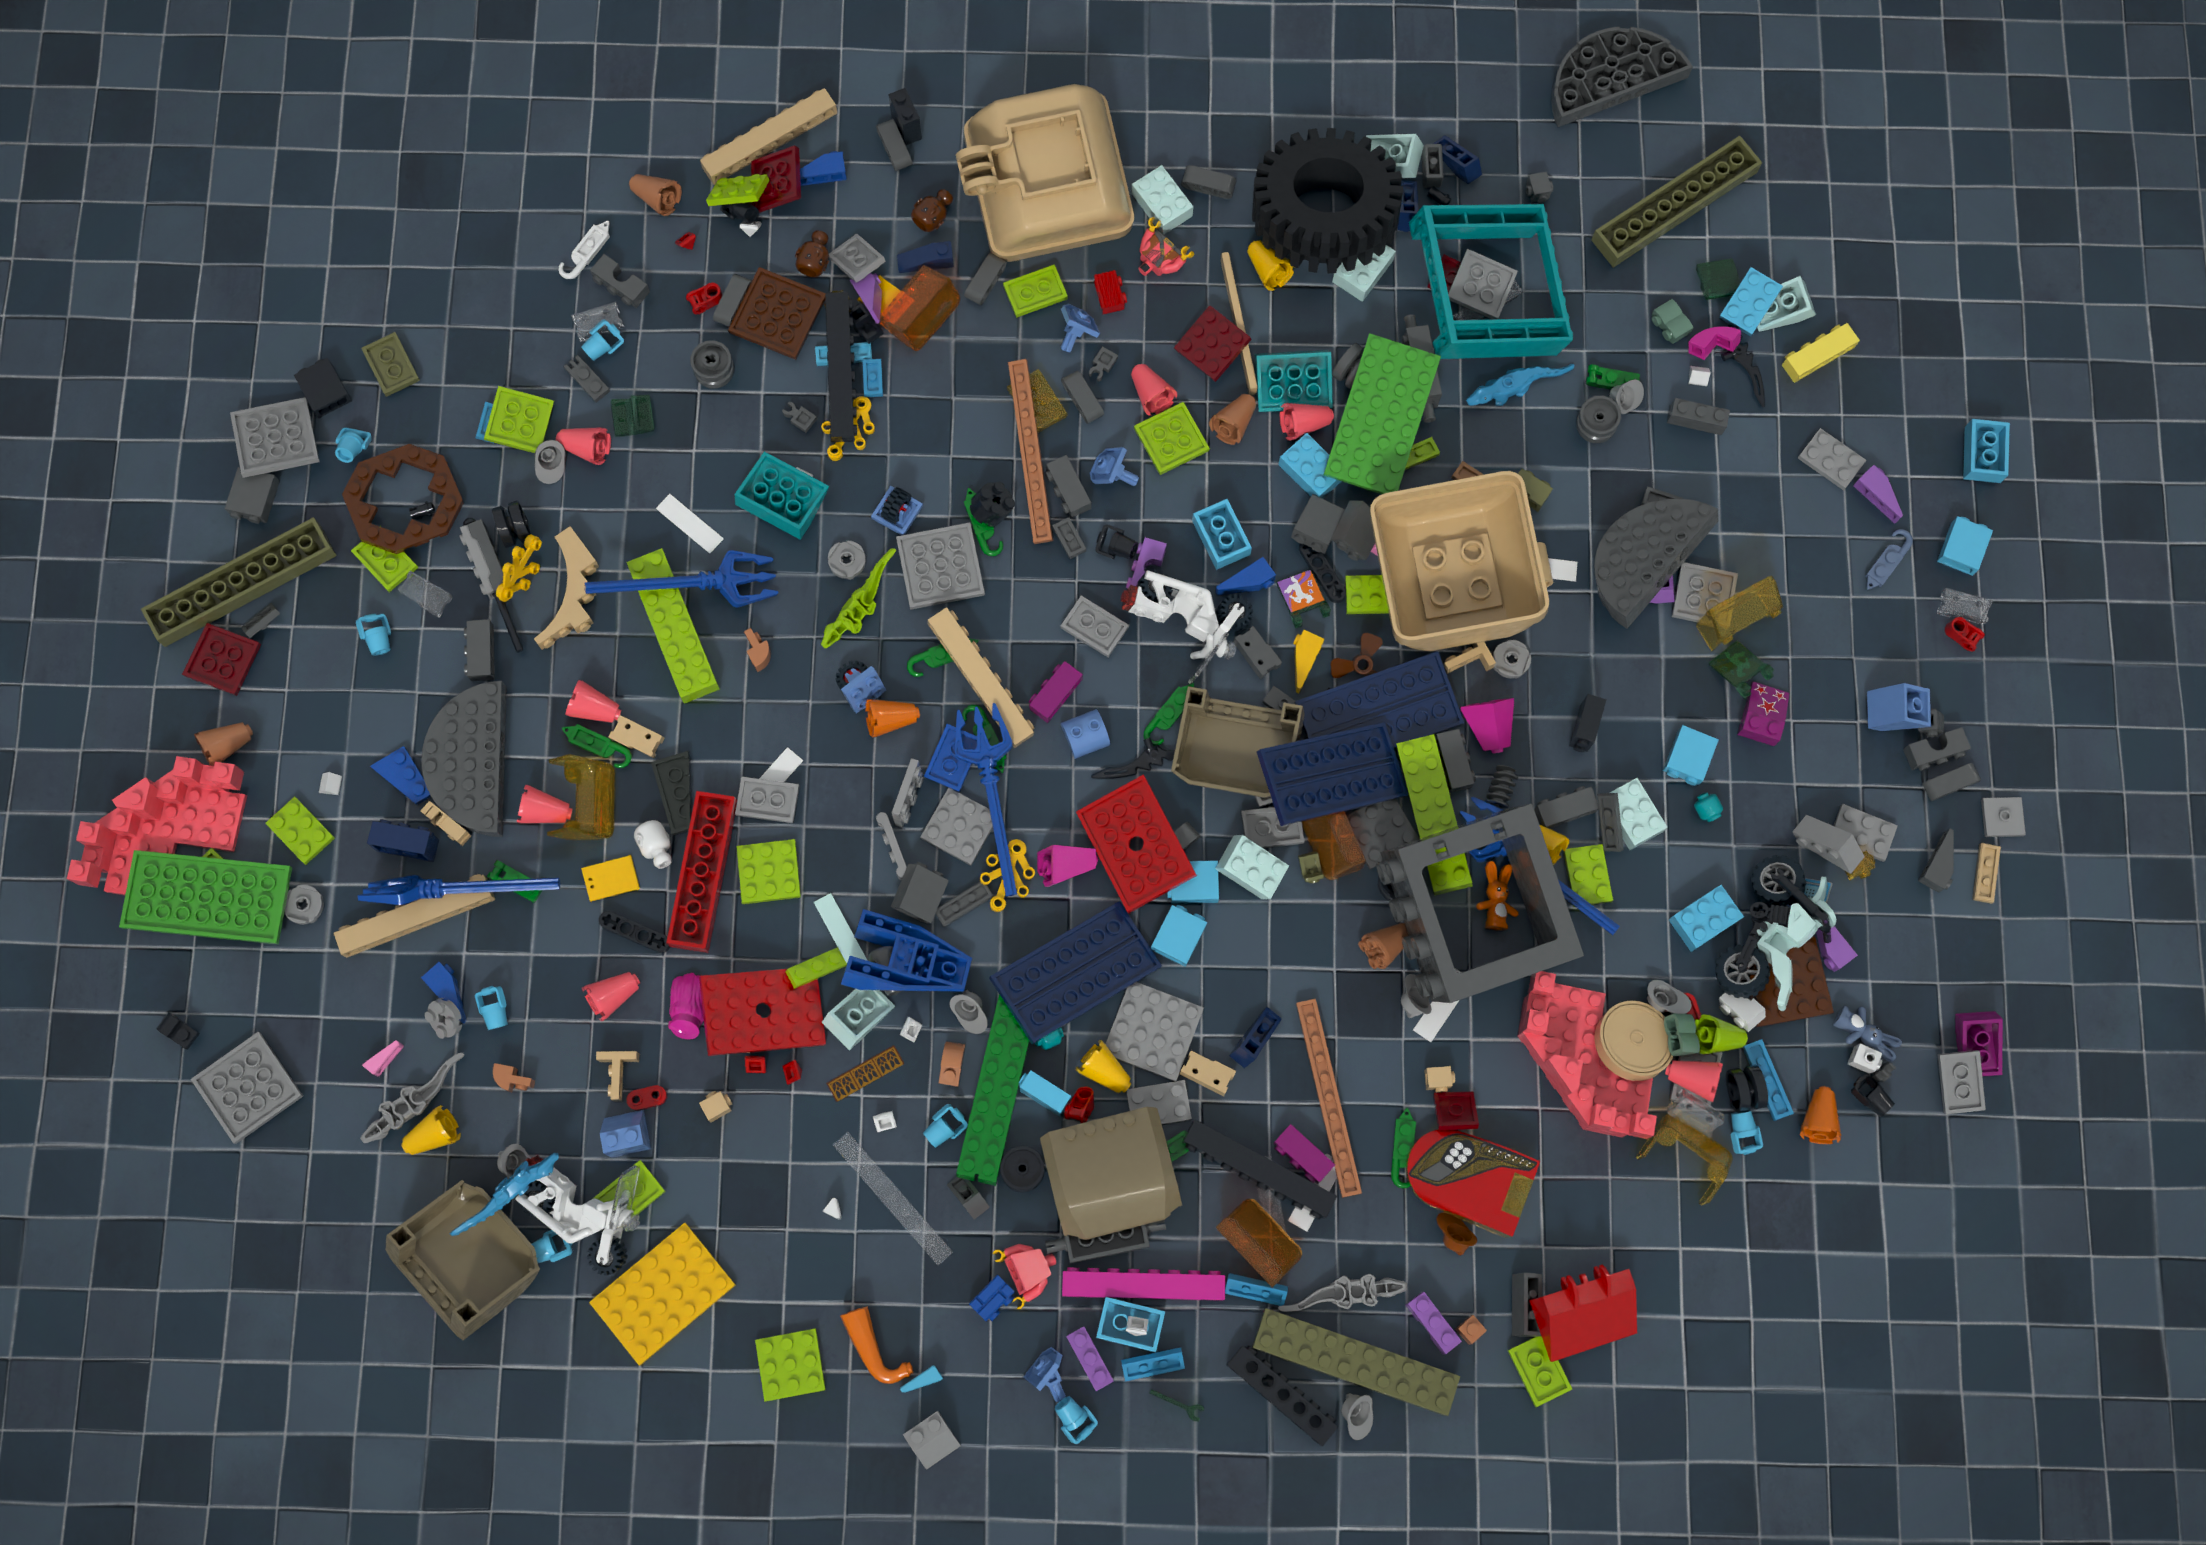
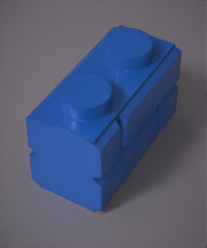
[969,1275,1015,1322]

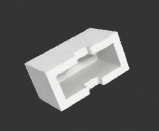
[1719,993,1766,1032]

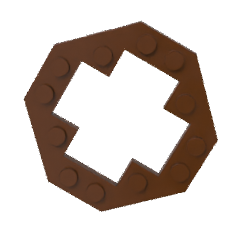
[342,444,464,554]

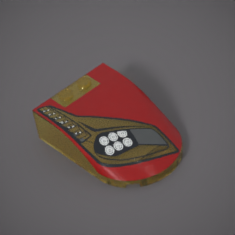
[1406,1129,1540,1238]

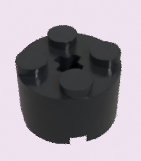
[970,482,1015,527]

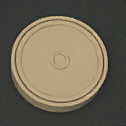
[1594,1001,1673,1081]

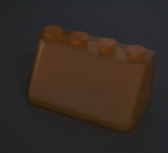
[879,265,960,351]
[1302,811,1366,880]
[1216,1199,1302,1288]

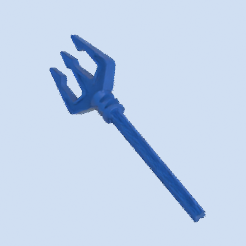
[584,550,778,608]
[955,703,1017,897]
[1460,797,1620,935]
[357,875,561,905]

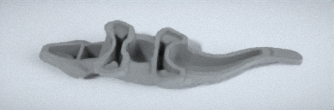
[360,1053,464,1143]
[1278,1274,1407,1312]

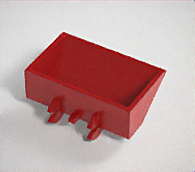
[1530,1264,1637,1362]

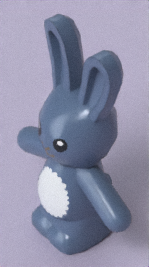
[1833,1006,1902,1062]

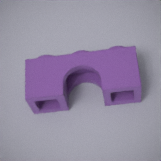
[1126,537,1167,595]
[1405,1292,1462,1355]
[1066,1327,1114,1391]

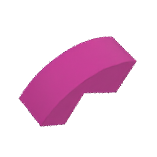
[1688,327,1741,360]

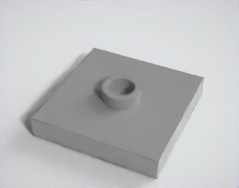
[1981,797,2026,837]

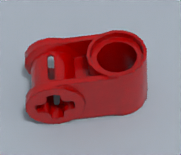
[686,282,723,315]
[1945,617,1985,652]
[1064,1087,1094,1123]

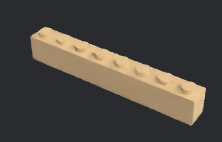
[700,88,837,185]
[928,607,1035,748]
[334,874,495,958]

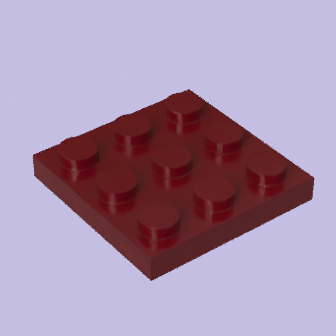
[751,145,801,213]
[1174,305,1252,382]
[182,623,261,696]

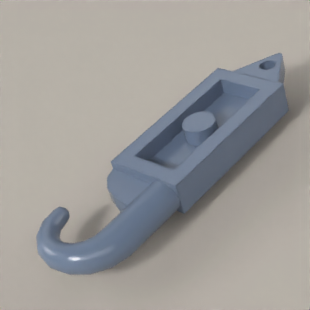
[1865,529,1913,590]

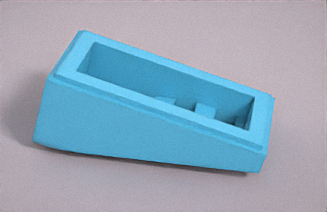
[900,1365,943,1393]

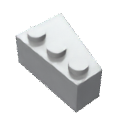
[1793,815,1865,874]

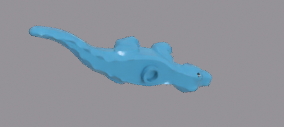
[1466,364,1574,406]
[449,1153,559,1236]

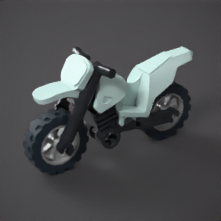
[1715,855,1836,1011]

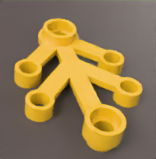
[821,396,875,461]
[496,534,542,602]
[980,839,1035,912]

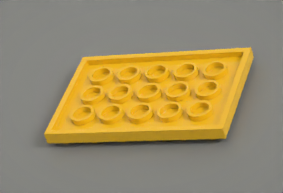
[589,1223,736,1366]

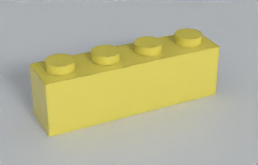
[1782,323,1860,383]

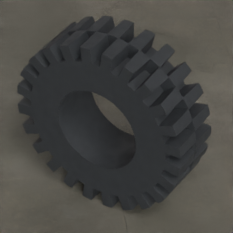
[1252,128,1403,274]

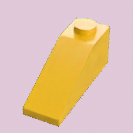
[1293,630,1324,694]

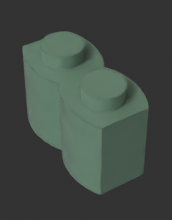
[1652,299,1693,344]
[1664,1013,1700,1057]

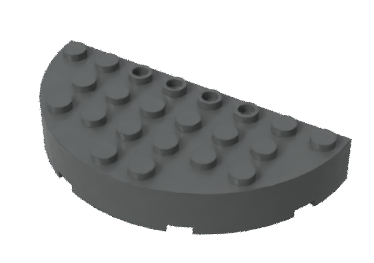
[1551,27,1693,127]
[1594,499,1718,629]
[421,681,507,837]

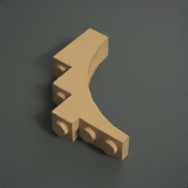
[534,526,599,650]

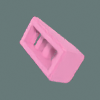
[362,1040,404,1077]

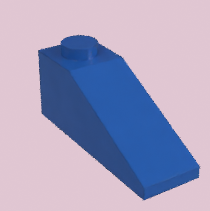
[800,151,847,186]
[1215,557,1276,595]
[421,962,466,1023]

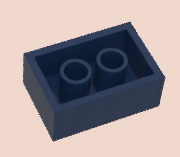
[367,819,439,862]

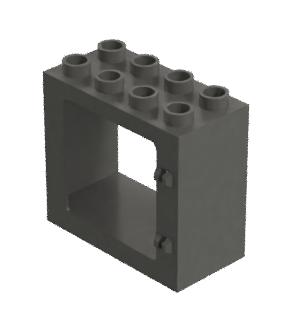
[1376,803,1584,1003]

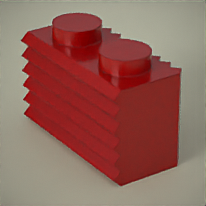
[1094,270,1127,315]

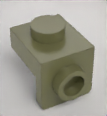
[1298,851,1324,883]

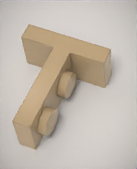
[1443,642,1496,674]
[596,1051,640,1102]

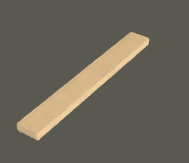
[1221,252,1257,395]

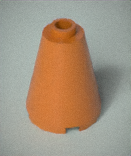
[865,699,920,737]
[1800,1086,1841,1144]

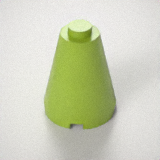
[1695,1014,1748,1055]

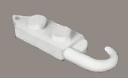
[558,221,610,279]

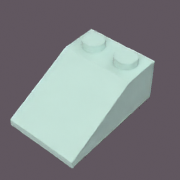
[1366,134,1424,178]
[1757,276,1816,332]
[822,989,895,1051]

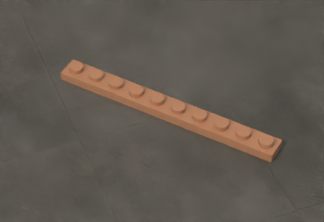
[1008,359,1053,544]
[1296,999,1362,1198]

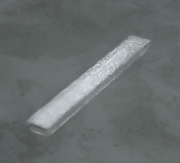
[833,1132,953,1266]

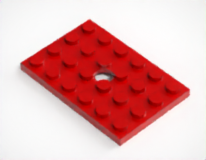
[1076,774,1197,913]
[699,969,826,1056]

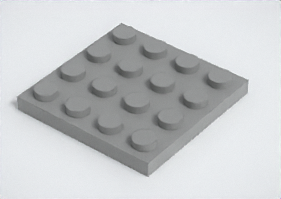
[230,397,320,478]
[896,523,985,610]
[1106,982,1204,1082]
[191,1032,303,1144]

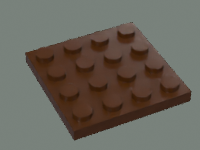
[728,267,826,360]
[1749,937,1834,1028]

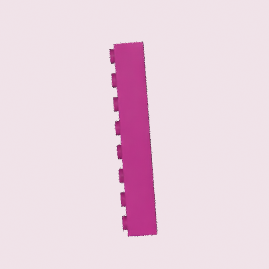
[1062,1267,1225,1301]

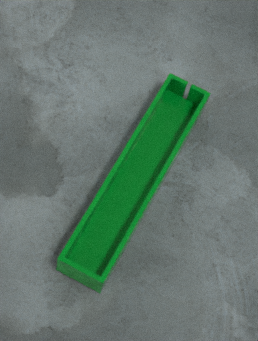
[956,994,1030,1186]

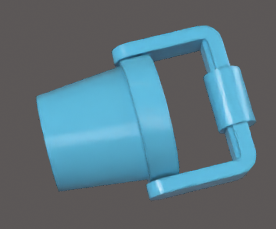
[581,319,624,361]
[335,428,372,463]
[356,614,391,656]
[475,986,508,1030]
[923,1104,968,1148]
[1731,1110,1763,1155]
[531,1230,573,1263]
[1055,1396,1098,1444]

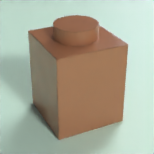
[1455,1315,1487,1345]

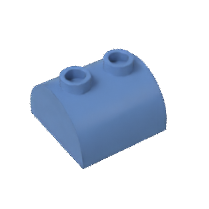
[1060,709,1110,759]

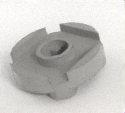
[828,541,866,580]
[1492,640,1531,678]
[284,885,324,925]
[424,998,462,1039]

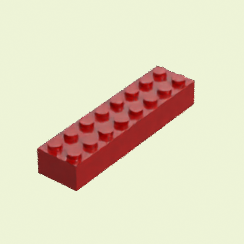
[666,791,737,953]

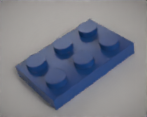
[924,724,977,792]

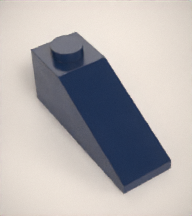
[1433,135,1482,184]
[1397,180,1418,232]
[897,241,954,273]
[1229,1007,1282,1068]

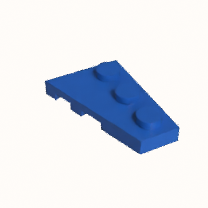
[370,746,431,805]

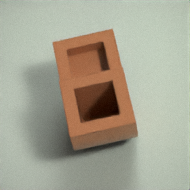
[744,628,771,672]
[939,1041,966,1086]
[493,1063,535,1093]

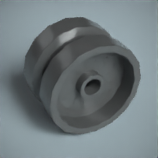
[690,341,734,389]
[1332,343,1364,390]
[1576,396,1621,443]

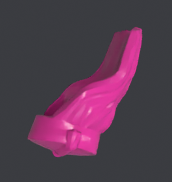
[668,973,704,1039]

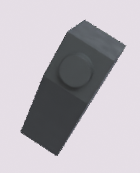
[1918,828,1954,893]

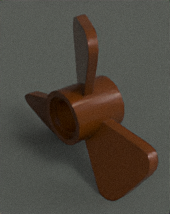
[1330,633,1383,678]

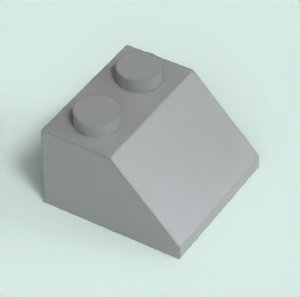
[903,1411,961,1470]

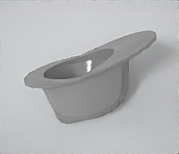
[1609,379,1644,414]
[534,440,565,484]
[1400,974,1432,1018]
[1647,980,1692,1014]
[950,990,988,1034]
[497,1144,534,1178]
[1341,1393,1373,1440]

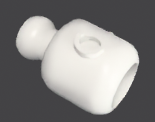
[634,820,672,869]

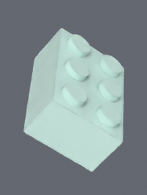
[1131,165,1193,235]
[1332,245,1396,302]
[1610,778,1668,850]
[1215,835,1289,899]

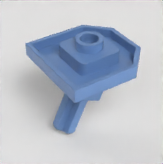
[1061,304,1100,352]
[1090,447,1139,486]
[1023,1347,1066,1402]

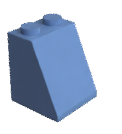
[1867,683,1931,731]
[600,1110,651,1158]

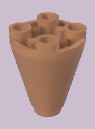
[1358,923,1408,969]

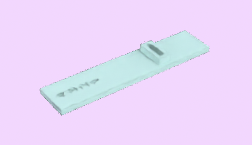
[814,893,868,963]

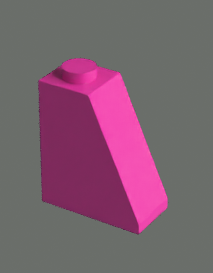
[1461,698,1514,753]
[1037,845,1098,887]

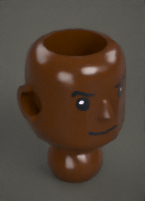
[911,189,953,232]
[795,230,829,277]

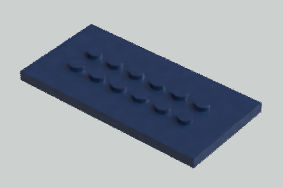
[1294,651,1464,748]
[1256,722,1409,826]
[989,901,1162,1045]

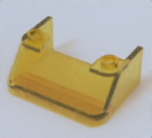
[1696,575,1783,651]
[547,754,615,840]
[1636,1113,1733,1205]

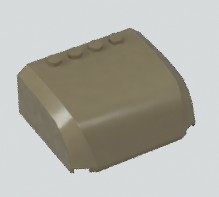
[1171,686,1305,798]
[1040,1107,1182,1240]
[385,1180,540,1340]

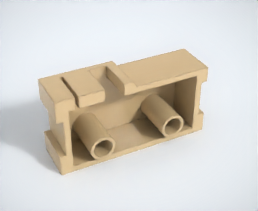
[608,715,665,758]
[421,801,471,846]
[1180,1051,1236,1096]

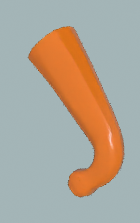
[840,1306,914,1384]

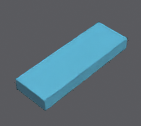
[815,342,872,366]

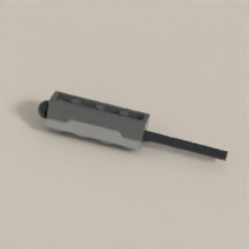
[459,518,523,653]

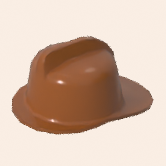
[1436,1212,1477,1256]

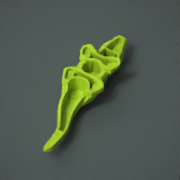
[821,548,896,649]

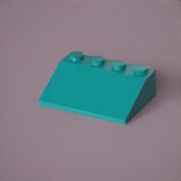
[1255,350,1333,412]
[734,451,829,540]

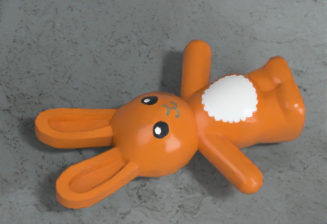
[1476,861,1519,931]

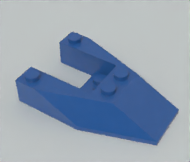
[841,909,972,992]

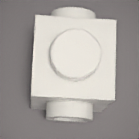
[1848,1044,1882,1074]

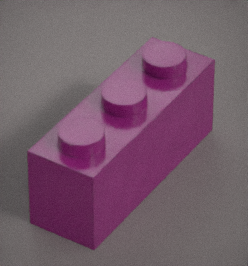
[1029,661,1083,723]
[1273,1124,1335,1184]

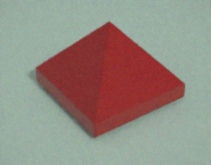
[675,232,696,250]
[745,1056,766,1073]
[783,1060,802,1085]

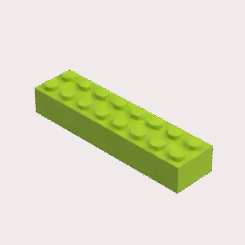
[626,548,720,704]
[1397,734,1473,895]

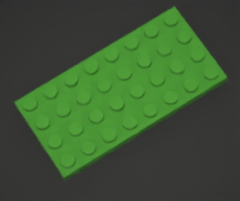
[1323,333,1441,494]
[119,850,292,944]

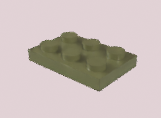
[361,332,420,397]

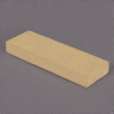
[1972,843,2001,904]

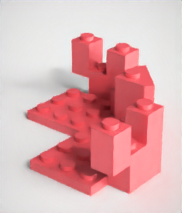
[67,756,247,895]
[1518,971,1657,1139]

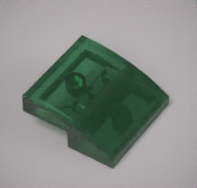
[1696,258,1740,300]
[610,395,654,437]

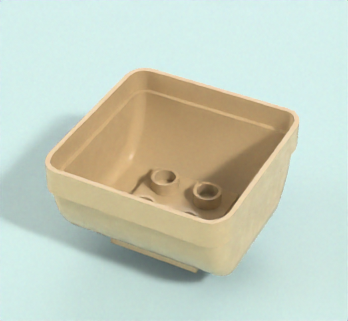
[956,84,1134,262]
[1370,471,1554,651]

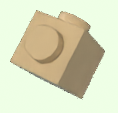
[1424,1066,1455,1093]
[699,1091,732,1122]

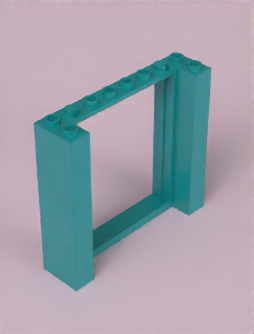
[1409,204,1573,359]

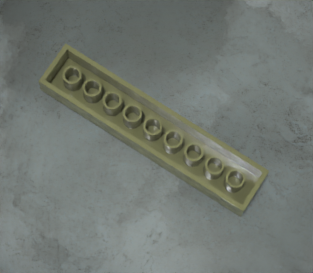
[1591,136,1762,268]
[141,517,337,647]
[1252,1308,1460,1416]

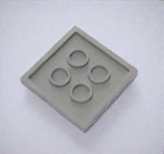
[1448,249,1518,320]
[1671,562,1738,629]
[892,758,924,828]
[920,788,993,866]

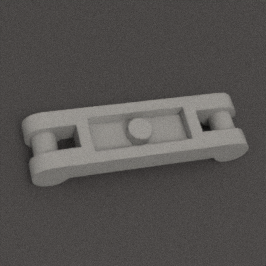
[876,812,907,880]

